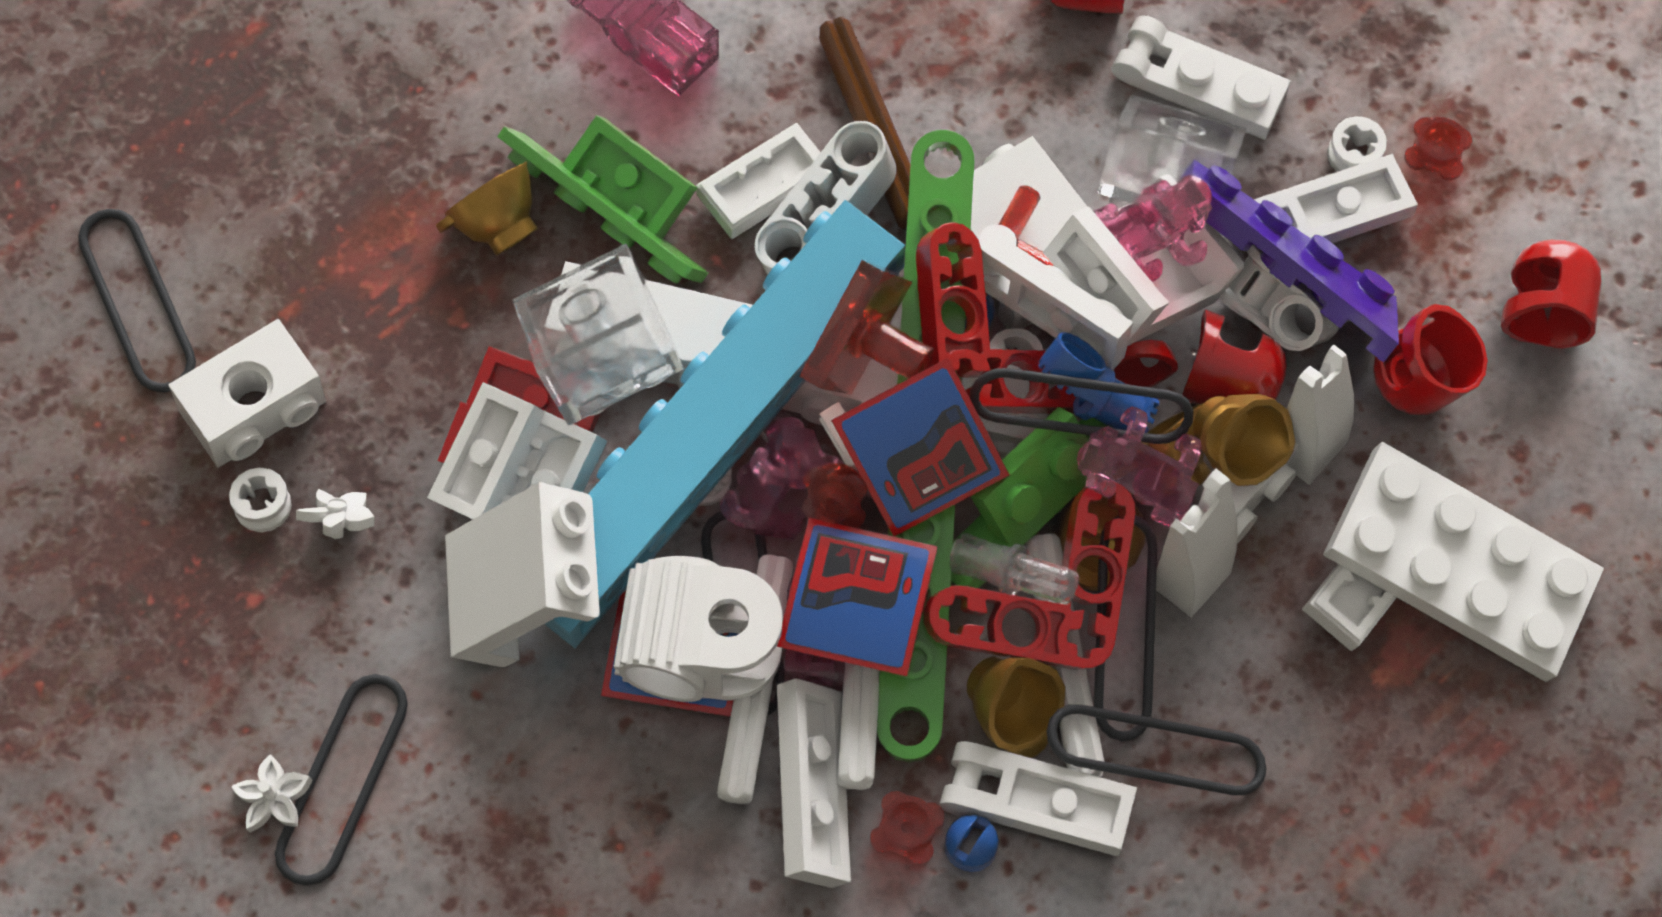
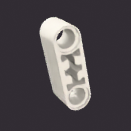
[755,121,896,275]

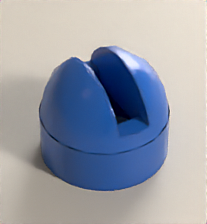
[945,814,999,872]

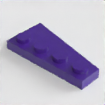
[1177,159,1399,363]

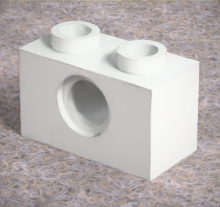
[168,319,326,468]

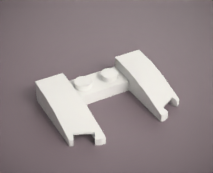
[1156,345,1354,618]

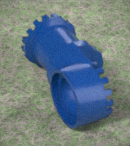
[1038,332,1160,444]

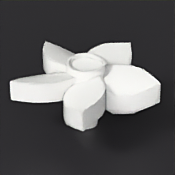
[296,489,374,539]
[231,754,313,833]

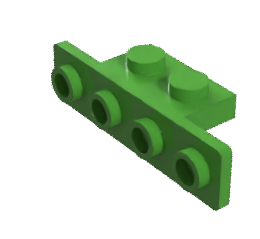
[497,115,708,284]
[950,407,1129,588]

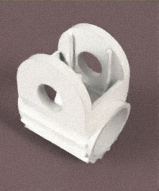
[614,556,783,702]

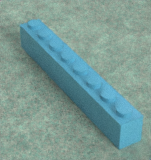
[545,200,905,648]

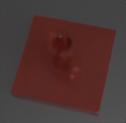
[799,260,934,394]

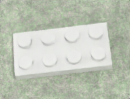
[1323,442,1604,682]

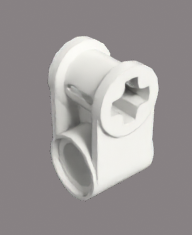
[1219,244,1339,351]

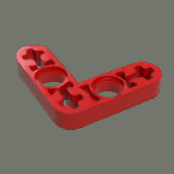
[916,222,1075,414]
[923,481,1135,670]

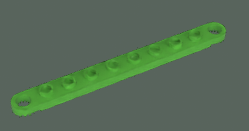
[877,130,974,763]

